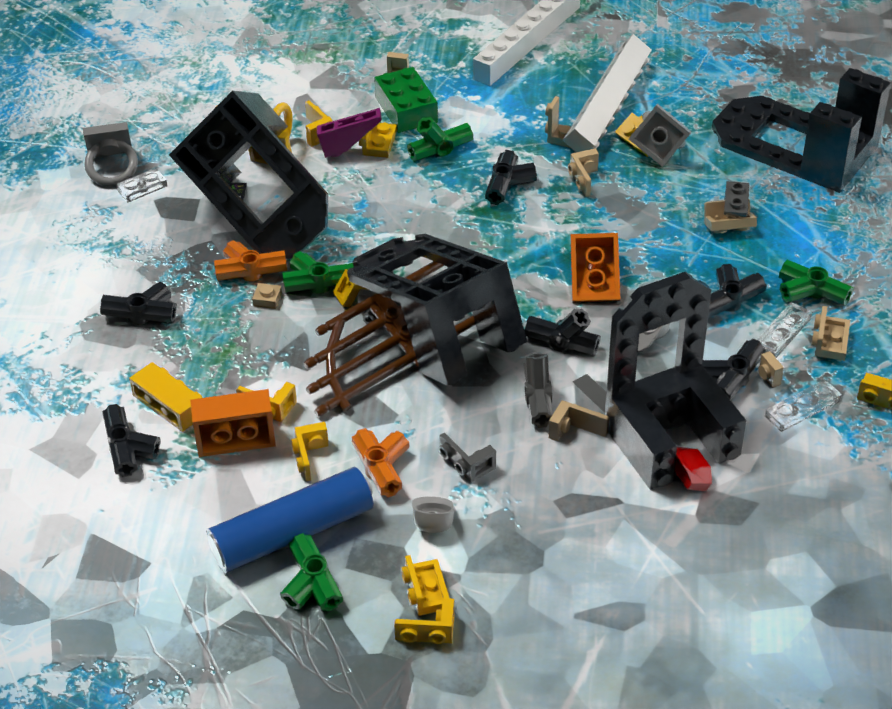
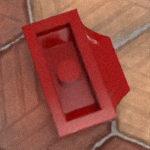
[674,447,712,491]

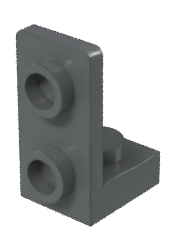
[724,181,749,217]
[439,433,496,483]

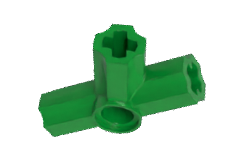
[407,117,474,162]
[282,251,354,294]
[779,259,854,306]
[280,533,343,612]

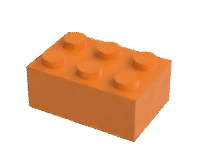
[190,389,276,457]

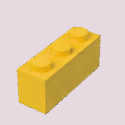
[129,362,203,432]

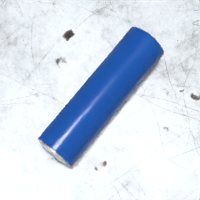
[206,466,374,573]

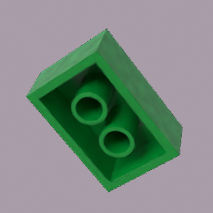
[374,67,438,133]

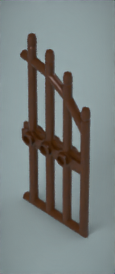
[304,261,475,417]

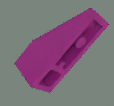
[317,108,382,158]

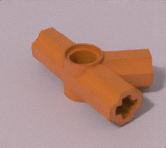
[214,240,288,281]
[351,428,409,498]

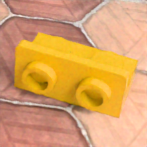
[359,122,397,158]
[857,372,892,410]

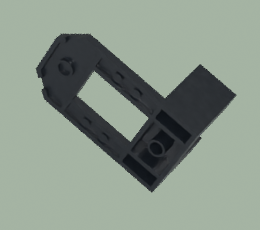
[712,68,891,193]
[169,90,328,259]
[347,234,527,386]
[605,272,746,490]

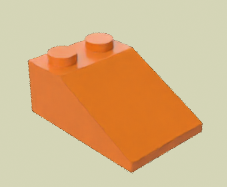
[571,233,620,302]

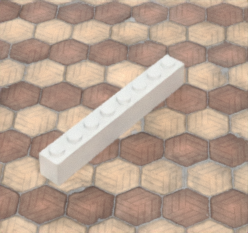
[473,0,580,86]
[562,34,652,152]

